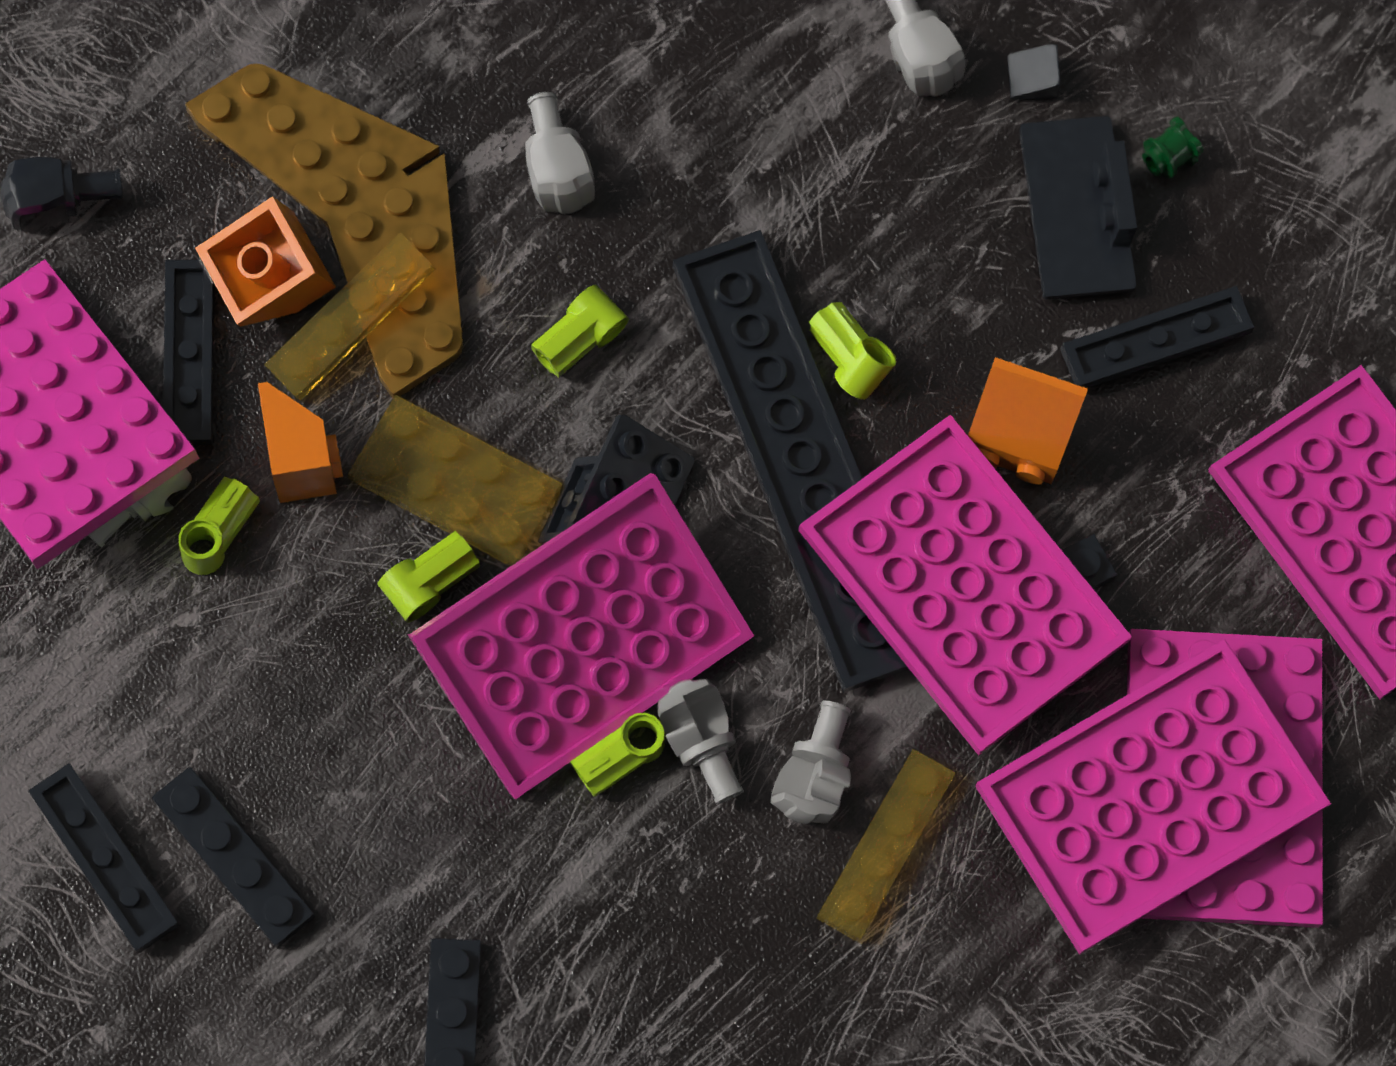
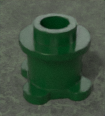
[1142,117,1204,179]

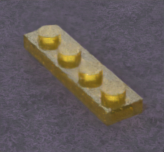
[264,232,435,401]
[816,749,955,943]

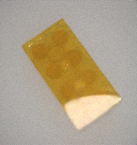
[348,395,562,566]

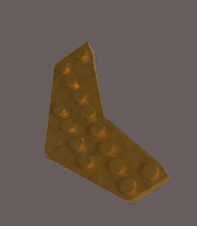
[185,63,463,400]

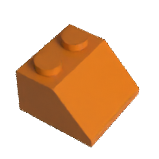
[195,196,336,327]
[258,382,343,503]

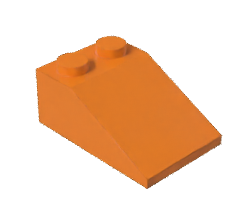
[968,357,1088,484]

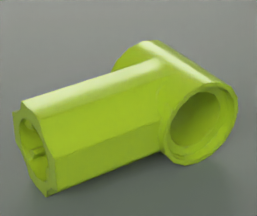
[531,285,629,378]
[809,302,897,399]
[179,476,260,575]
[378,531,480,623]
[570,713,665,798]

